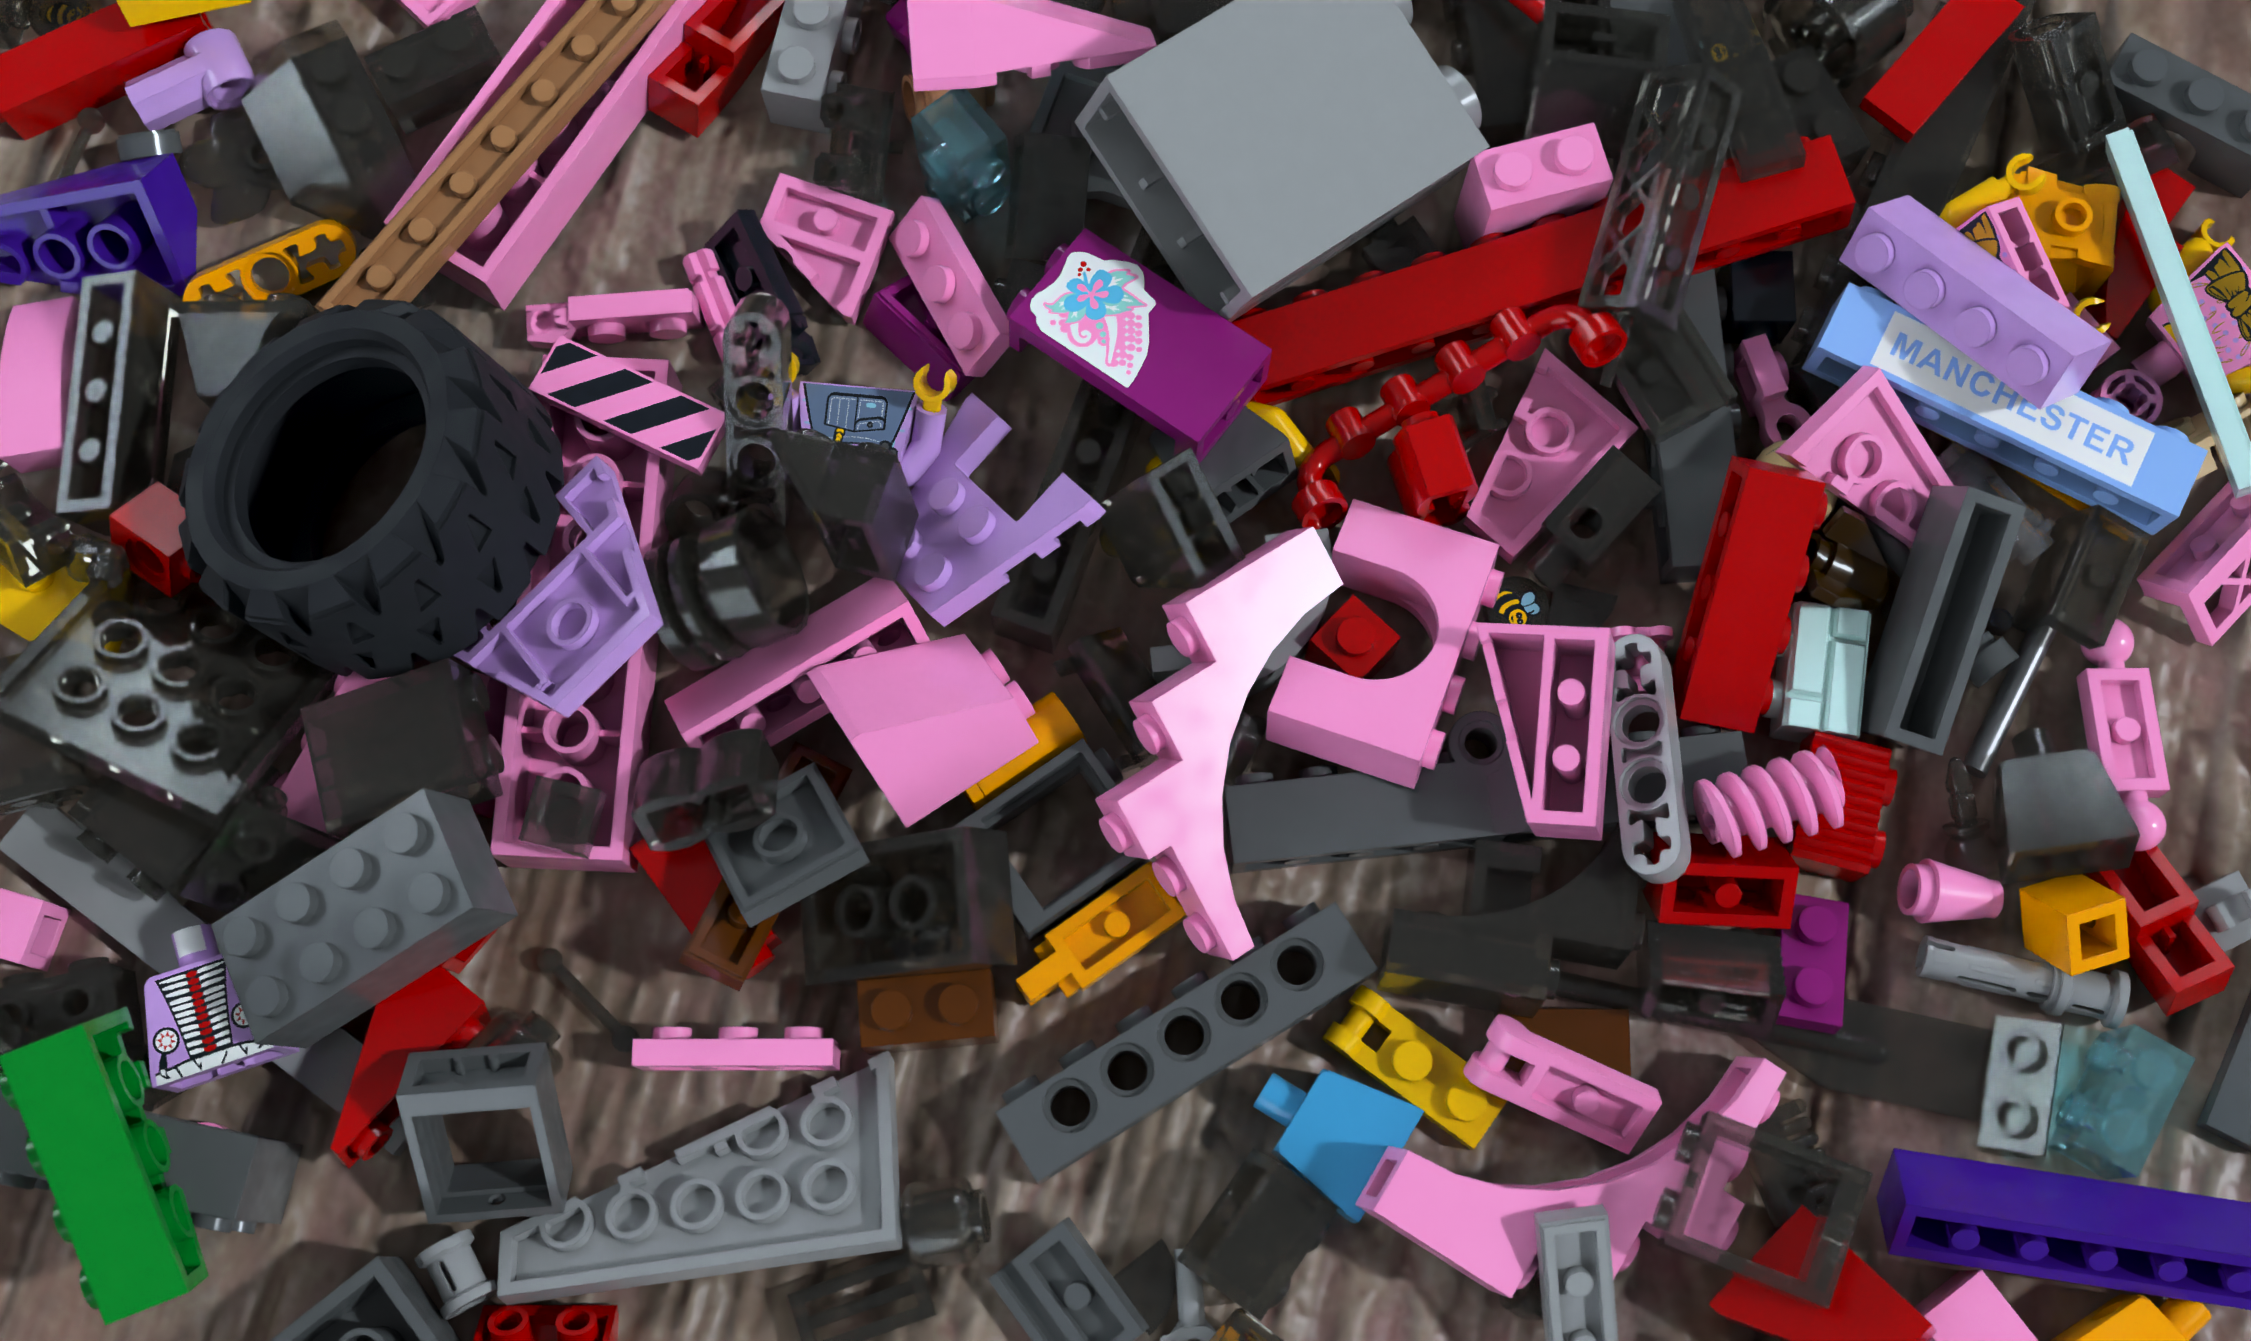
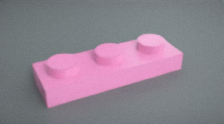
[888,195,1009,377]
[631,1026,841,1071]

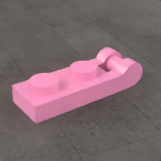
[1463,1014,1662,1155]

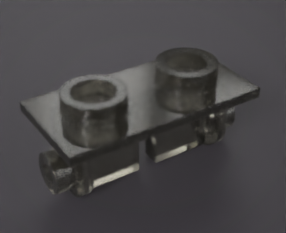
[1977,1015,2064,1160]

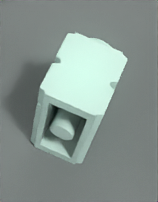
[1762,601,1872,743]

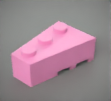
[1475,622,1616,841]

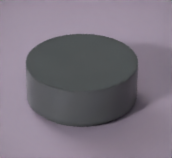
[116,129,184,162]

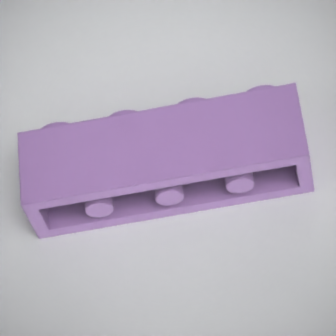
[1839,195,2112,409]

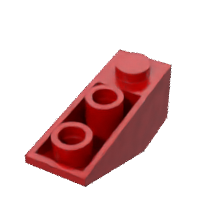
[330,965,492,1169]

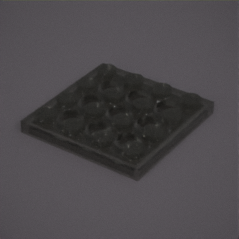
[0,558,338,830]

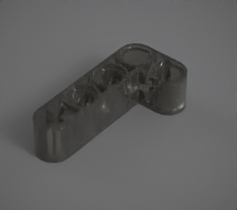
[665,292,794,550]

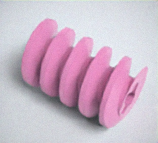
[1693,745,1845,858]

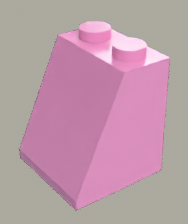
[806,634,1039,828]

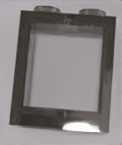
[1651,1110,1873,1309]

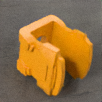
[2007,166,2121,301]

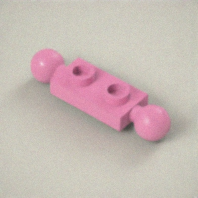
[2076,617,2170,852]

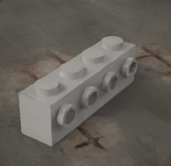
[760,0,870,134]

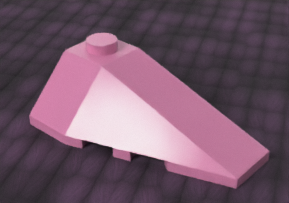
[906,0,1157,92]

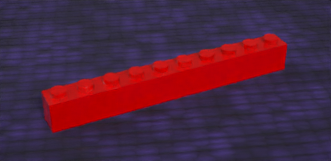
[1231,134,1856,406]

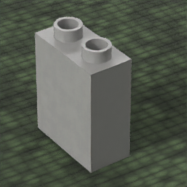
[1075,0,1490,322]

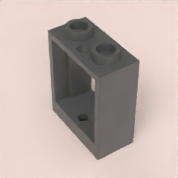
[953,738,1150,942]
[396,1042,573,1224]

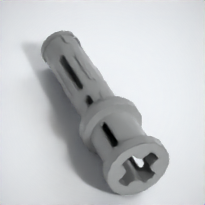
[1915,935,2131,1029]

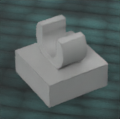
[2192,870,2251,952]

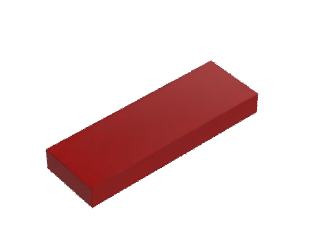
[1858,0,2024,144]

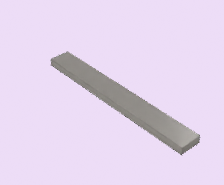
[0,795,408,1156]

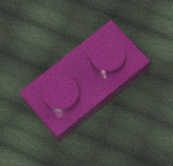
[1769,894,1849,1034]

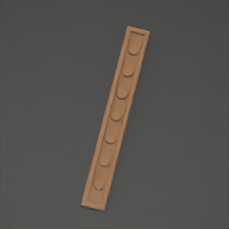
[314,0,676,312]

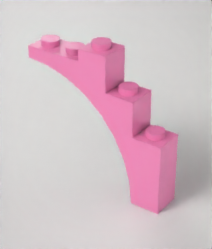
[1095,526,1343,961]
[1355,1056,1787,1298]

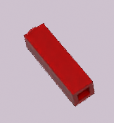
[0,2,214,141]

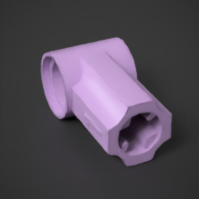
[125,28,260,131]

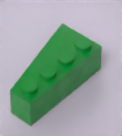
[0,1006,209,1326]

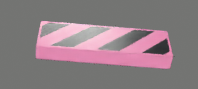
[528,335,732,476]

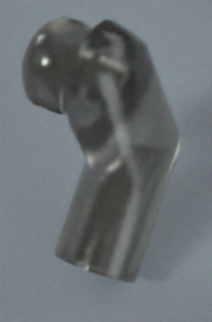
[66,534,130,588]

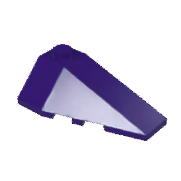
[0,153,197,303]

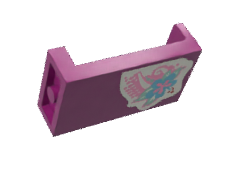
[1006,228,1272,471]

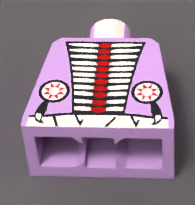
[144,924,300,1093]

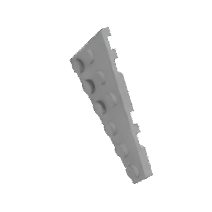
[497,1050,902,1305]

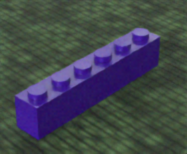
[1876,1148,2251,1310]

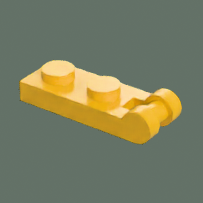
[1322,985,1507,1150]

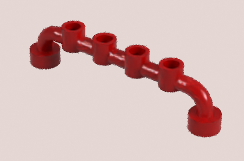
[1292,304,1628,530]

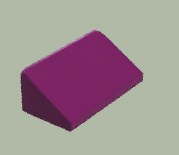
[863,275,976,402]

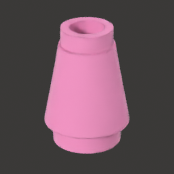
[1897,859,2004,923]

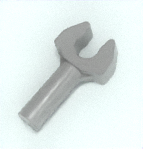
[1160,1248,1221,1341]

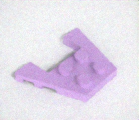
[873,393,1106,627]
[452,455,664,718]

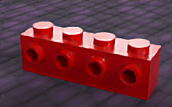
[1672,455,1828,733]

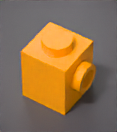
[2019,871,2130,976]

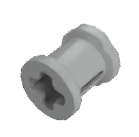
[414,1229,497,1320]

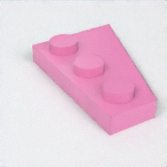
[1464,348,1639,565]
[1775,365,1954,548]

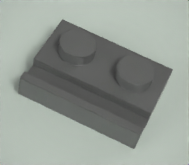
[988,1217,1150,1341]

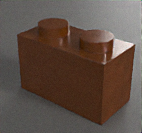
[857,969,999,1055]

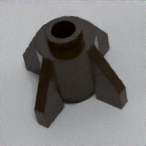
[1791,505,1889,611]

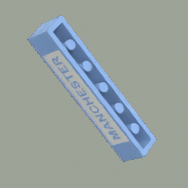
[1802,282,2208,535]

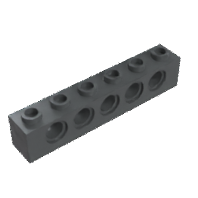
[995,902,1378,1185]

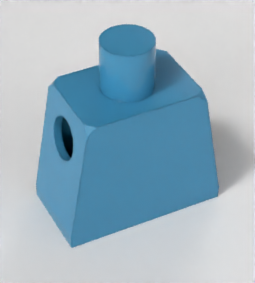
[1253,1069,1424,1224]

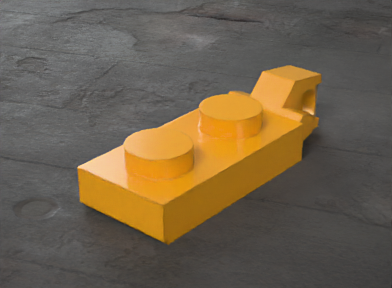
[1015,861,1187,1006]

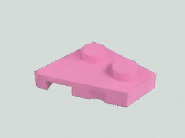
[760,173,896,325]

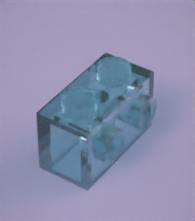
[911,89,1013,224]
[2047,1024,2196,1180]

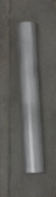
[1961,603,2065,778]

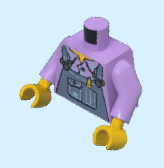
[759,351,957,533]

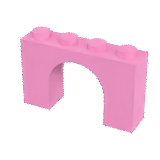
[1266,499,1505,789]

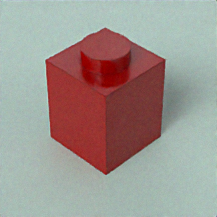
[1305,594,1401,680]

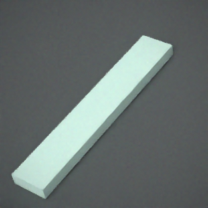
[2106,127,2251,499]

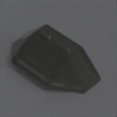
[241,19,416,240]

